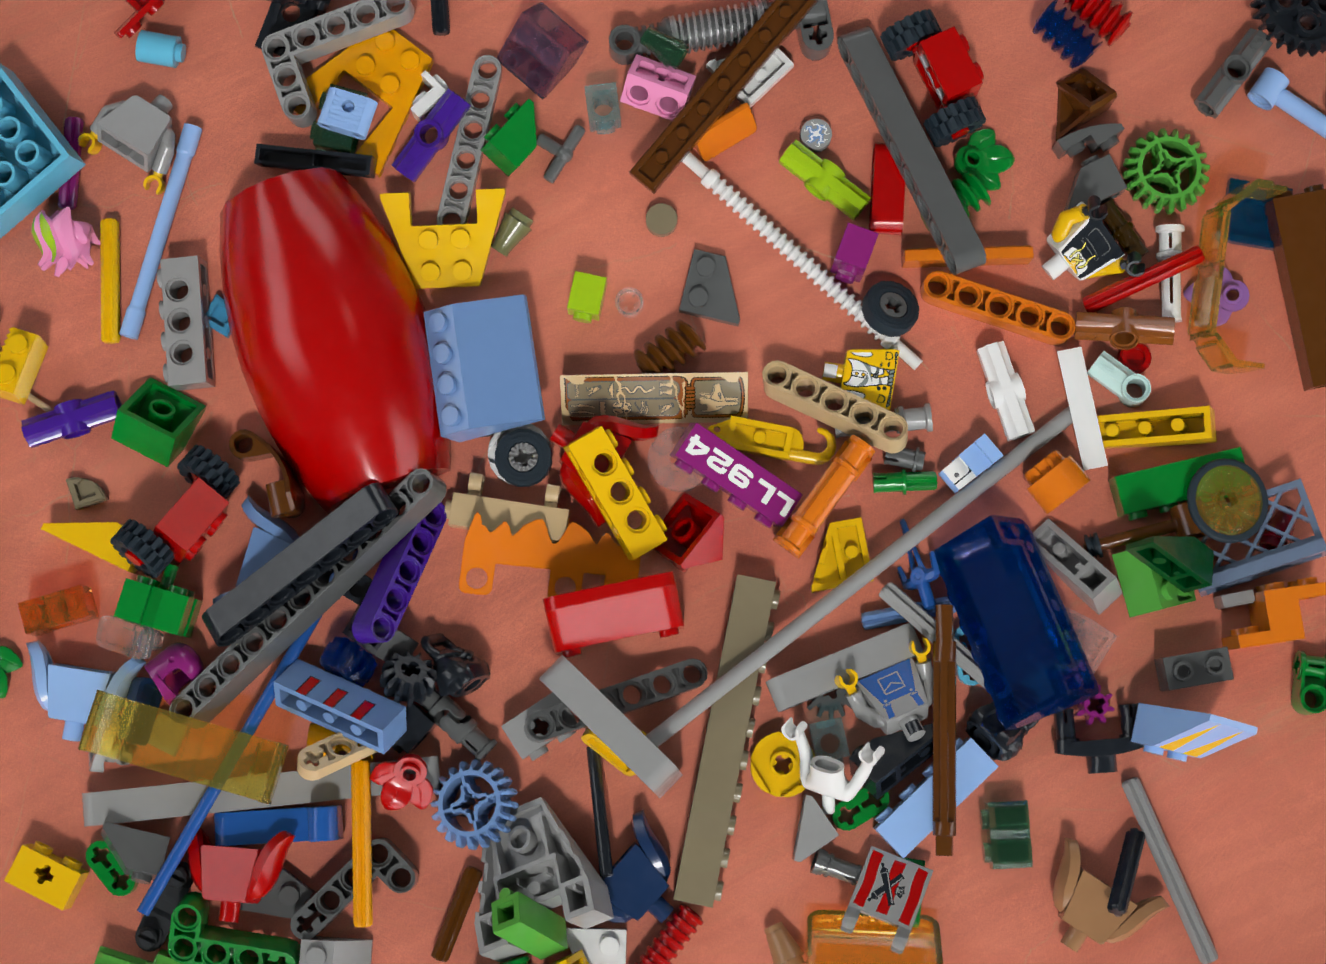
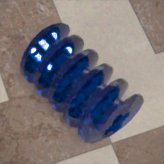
[1032,0,1103,69]

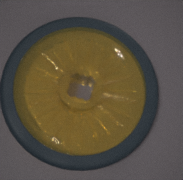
[1187,458,1268,543]

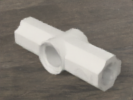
[976,341,1035,441]

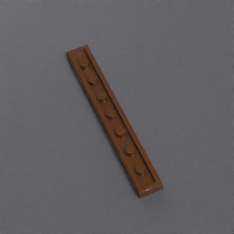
[629,0,818,194]

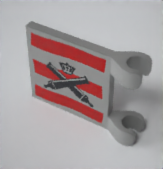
[840,846,934,954]

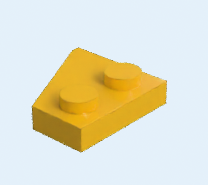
[811,517,874,593]

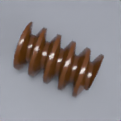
[634,319,706,374]

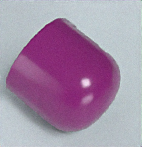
[144,642,204,705]

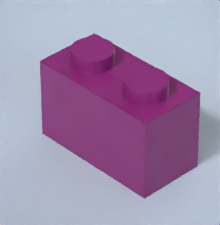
[830,222,879,284]

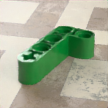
[168,892,301,964]

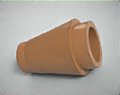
[764,922,805,964]

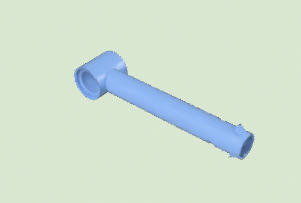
[1247,67,1326,139]

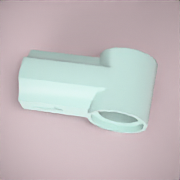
[1087,351,1151,407]

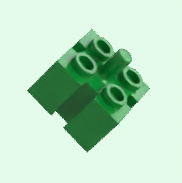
[114,564,203,638]

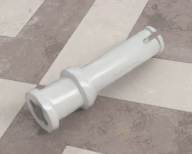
[1155,224,1185,323]

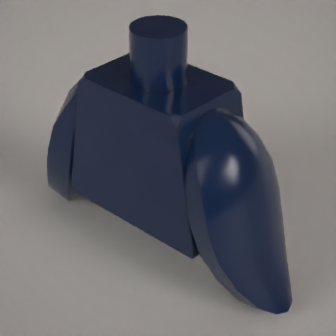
[602,809,674,923]

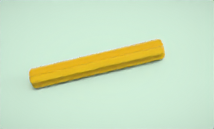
[100,218,120,344]

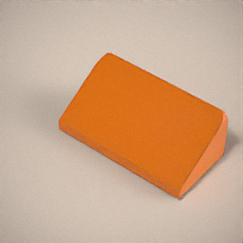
[695,102,757,162]

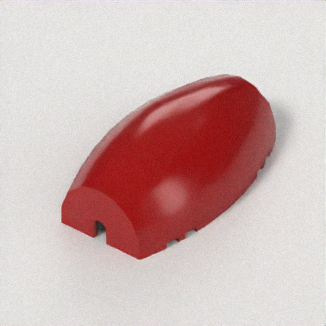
[220,167,451,514]

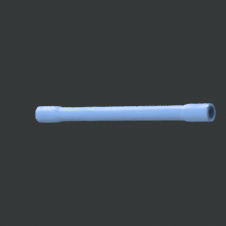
[119,123,203,340]

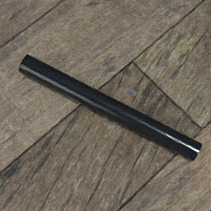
[586,747,613,877]

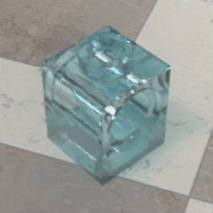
[584,82,621,134]
[807,717,850,764]

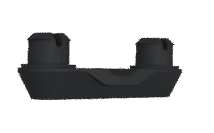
[135,861,193,952]

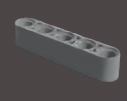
[766,623,923,713]

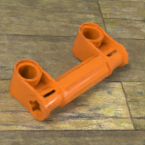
[773,435,875,559]

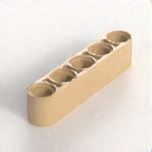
[762,360,908,453]

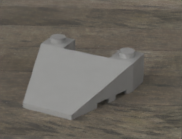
[474,797,614,963]

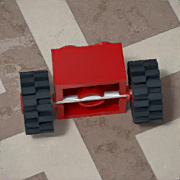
[880,9,986,147]
[110,445,240,578]

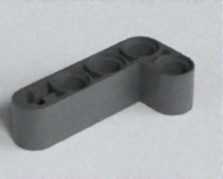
[290,838,419,939]

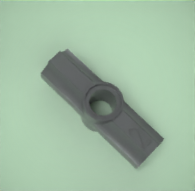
[1194,28,1273,119]

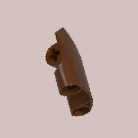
[229,429,305,518]

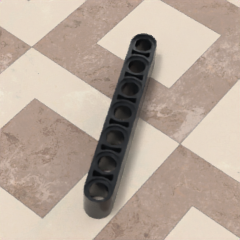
[202,483,398,647]

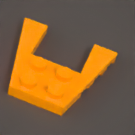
[294,30,434,178]

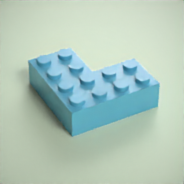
[0,64,86,239]

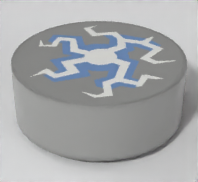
[800,119,832,152]

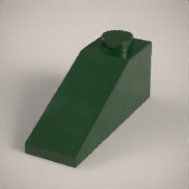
[1126,536,1214,593]

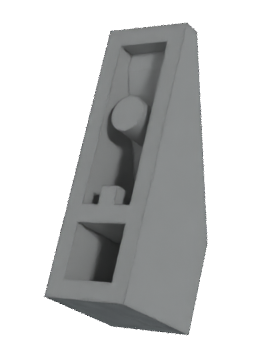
[1025,518,1123,615]

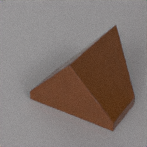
[1056,68,1118,141]

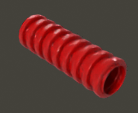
[634,904,704,964]

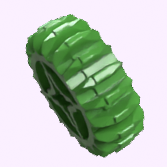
[1122,128,1210,215]

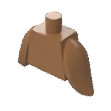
[1053,838,1170,952]

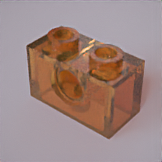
[17,584,99,636]

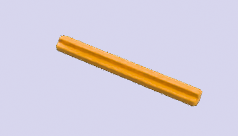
[351,760,373,928]

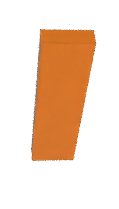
[901,245,1034,268]

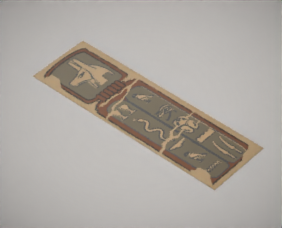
[560,372,748,425]

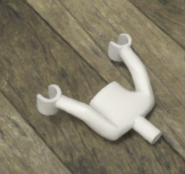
[781,717,885,814]

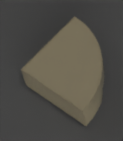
[66,477,109,510]

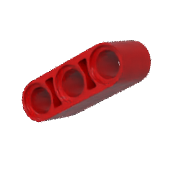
[869,143,905,235]

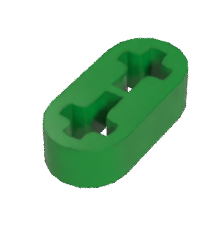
[831,787,890,831]
[86,840,138,896]

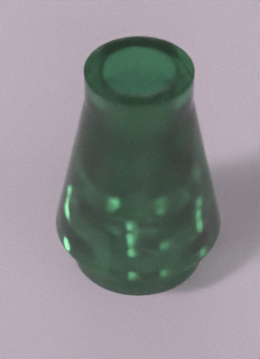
[640,26,689,70]

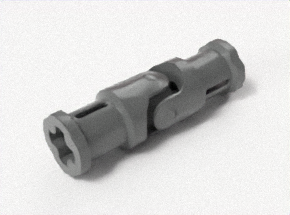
[420,688,498,761]

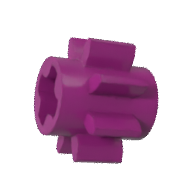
[1072,685,1115,725]

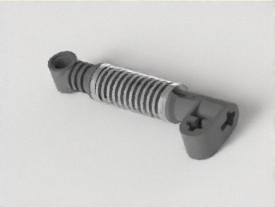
[609,0,834,65]

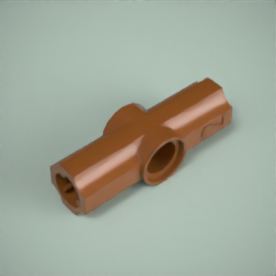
[1074,307,1175,350]

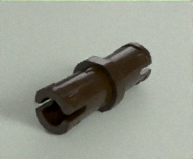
[1103,199,1149,257]

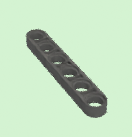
[524,658,708,743]

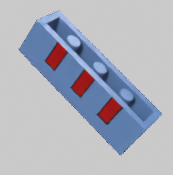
[273,659,407,754]

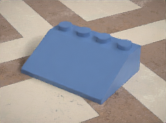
[423,294,545,443]

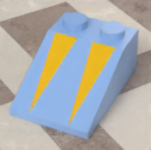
[1131,703,1258,762]

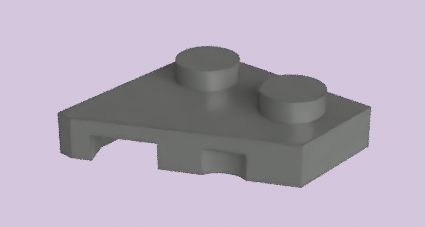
[679,249,740,327]
[240,867,315,919]

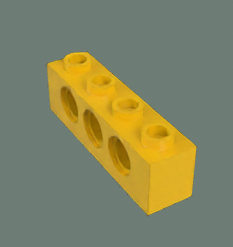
[563,426,668,560]

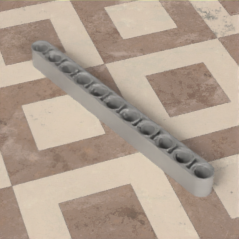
[82,756,441,827]

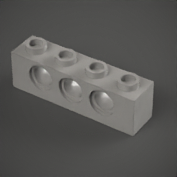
[157,255,215,391]

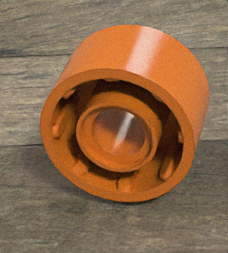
[1025,450,1091,514]

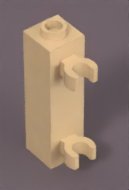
[444,472,570,543]

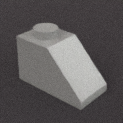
[299,936,373,964]

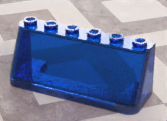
[933,515,1099,730]

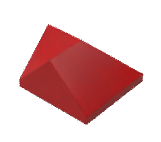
[654,492,724,573]

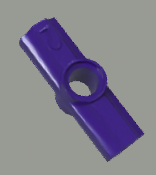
[392,88,471,182]
[21,390,122,448]

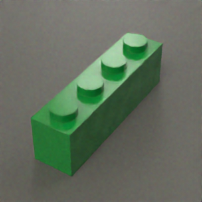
[1108,447,1251,521]

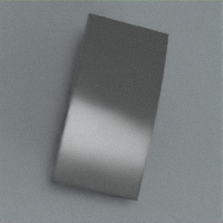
[1052,123,1125,159]

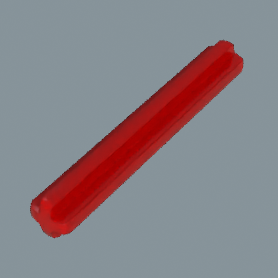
[1082,245,1205,312]

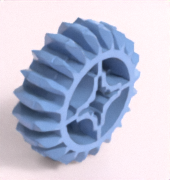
[430,759,519,850]

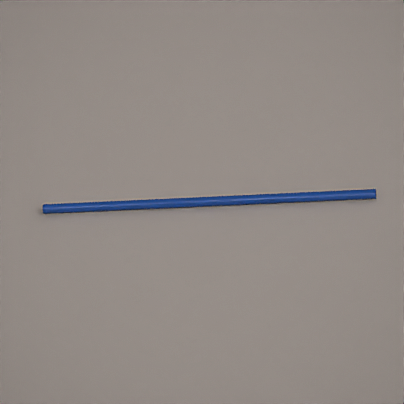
[137,550,358,916]

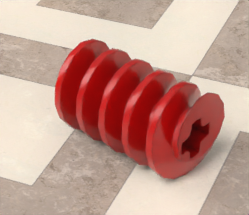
[1063,0,1133,47]

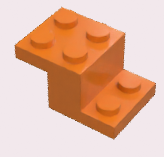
[1221,577,1326,650]

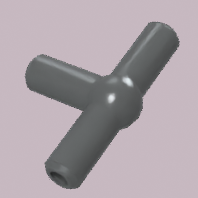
[537,125,586,183]

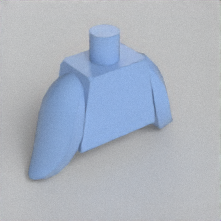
[26,641,146,741]

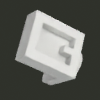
[410,70,449,122]

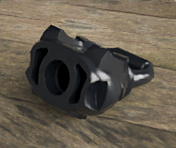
[420,633,491,697]
[965,690,1041,761]

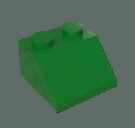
[111,377,206,467]

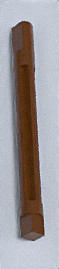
[933,604,956,856]

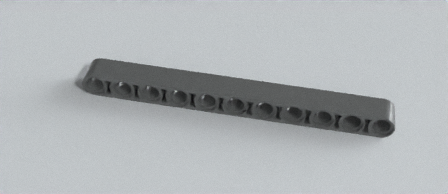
[169,468,447,729]

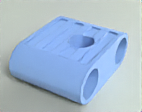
[317,87,378,140]

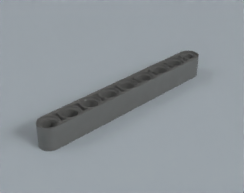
[837,26,986,275]

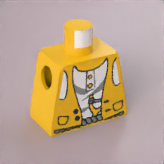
[822,349,900,411]

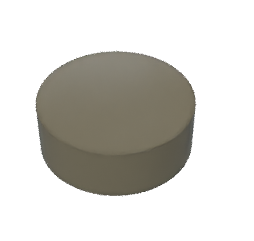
[646,203,677,237]

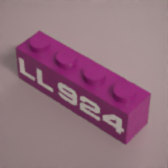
[670,422,803,529]

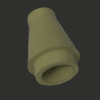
[491,207,534,257]

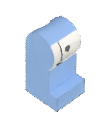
[938,433,1004,494]

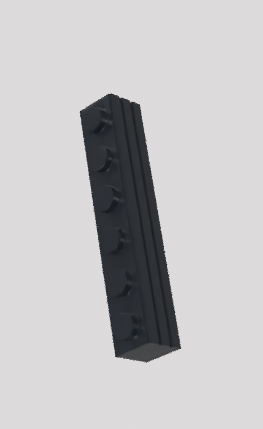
[254,144,377,179]

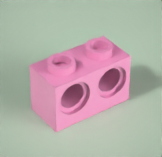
[620,54,696,121]

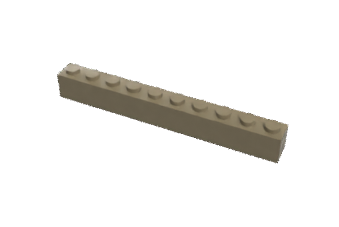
[673,574,781,908]

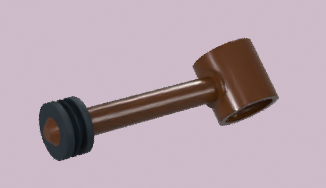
[1083,501,1208,558]

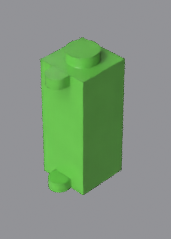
[491,888,568,960]

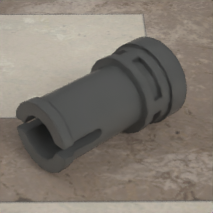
[810,848,862,886]

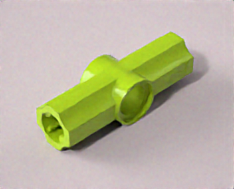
[779,140,871,221]

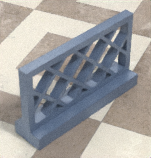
[1198,479,1326,597]

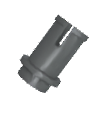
[884,447,926,472]

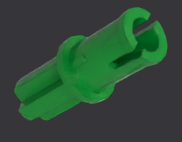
[873,469,938,495]

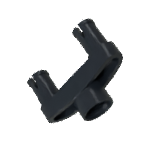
[1053,703,1144,774]

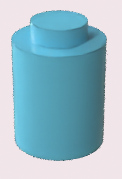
[135,30,186,68]

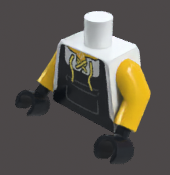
[1042,195,1145,281]

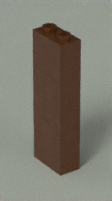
[1264,184,1326,391]

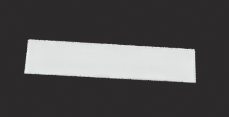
[1057,347,1108,471]

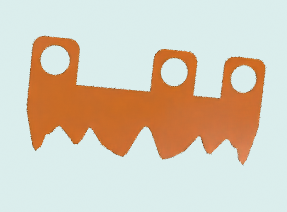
[459,512,641,597]

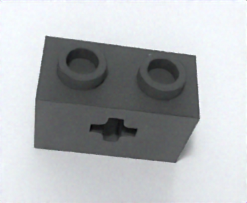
[1154,647,1234,691]

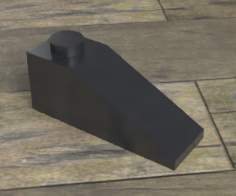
[849,723,933,800]

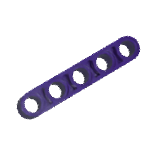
[352,502,447,644]

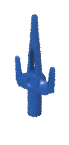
[897,519,940,611]

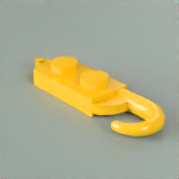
[708,415,836,465]

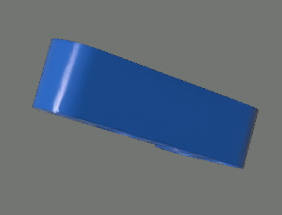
[214,805,344,846]

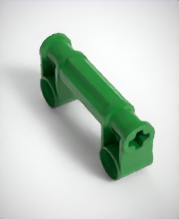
[1291,650,1326,715]

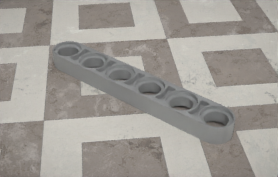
[437,55,502,225]

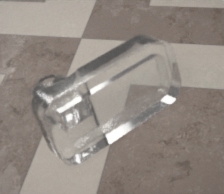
[96,615,164,659]

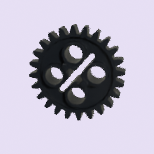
[1250,0,1326,57]

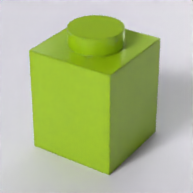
[567,271,607,323]

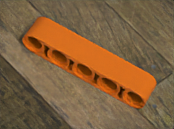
[920,271,1075,346]

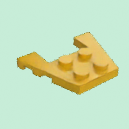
[380,188,506,289]

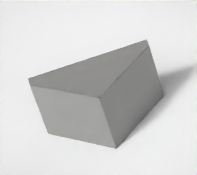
[792,794,839,862]

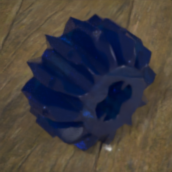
[319,636,378,687]

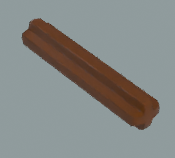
[431,866,482,962]

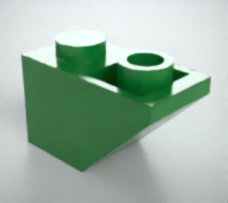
[481,99,537,176]

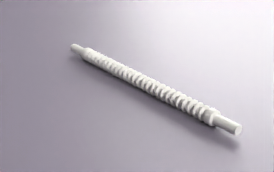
[682,152,923,370]

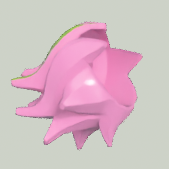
[31,207,100,277]

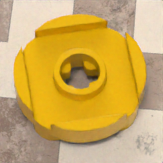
[750,732,815,797]

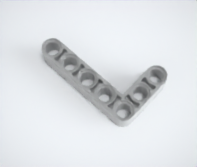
[261,0,415,128]
[539,655,683,798]

